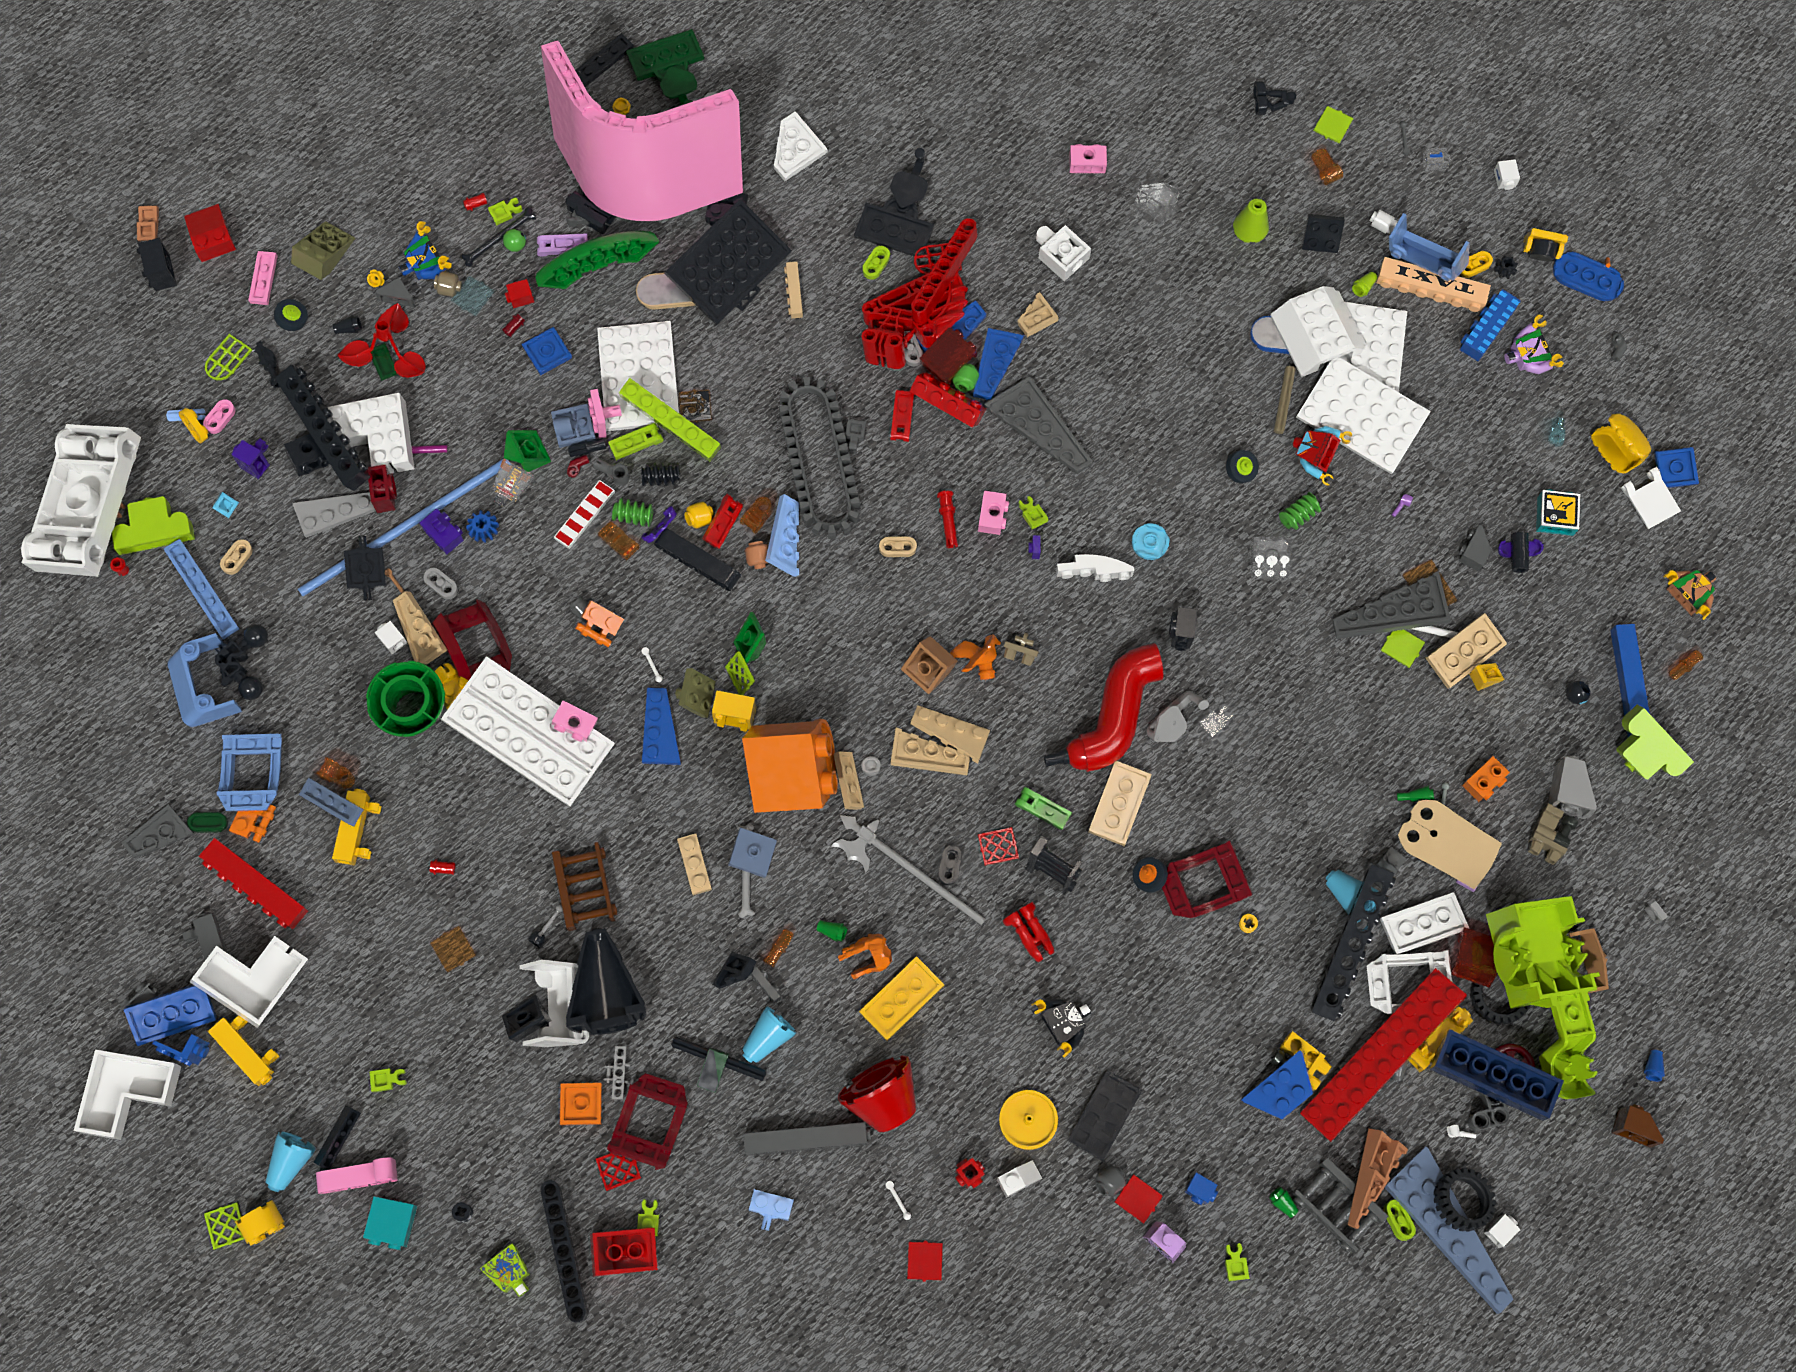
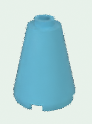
[1326,870,1379,923]
[742,1006,796,1063]
[265,1132,316,1192]

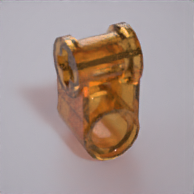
[740,497,773,534]
[315,757,355,789]

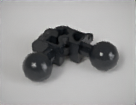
[214,624,268,700]

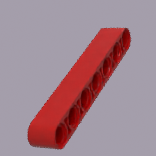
[911,218,977,323]

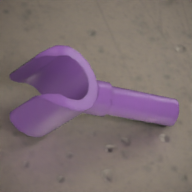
[1391,494,1413,517]

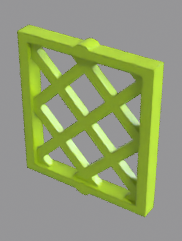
[725,651,755,695]
[204,1202,244,1250]

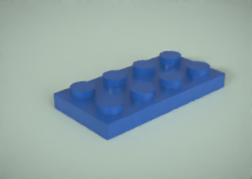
[123,985,217,1046]

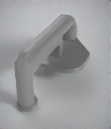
[1146,691,1209,742]

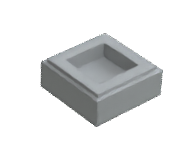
[1644,901,1668,924]

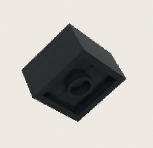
[136,238,177,291]

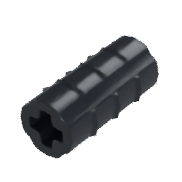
[1511,532,1530,573]

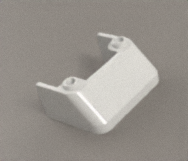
[520,960,589,1047]

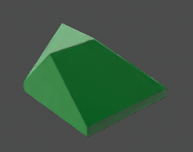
[504,430,551,473]
[733,612,766,664]

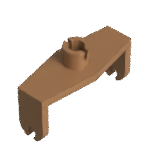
[1568,928,1609,993]

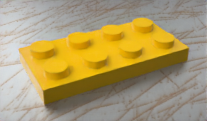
[859,956,944,1041]

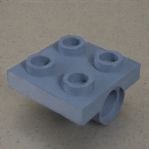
[551,404,596,448]

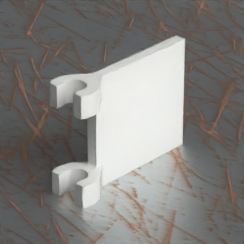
[1621,467,1681,529]

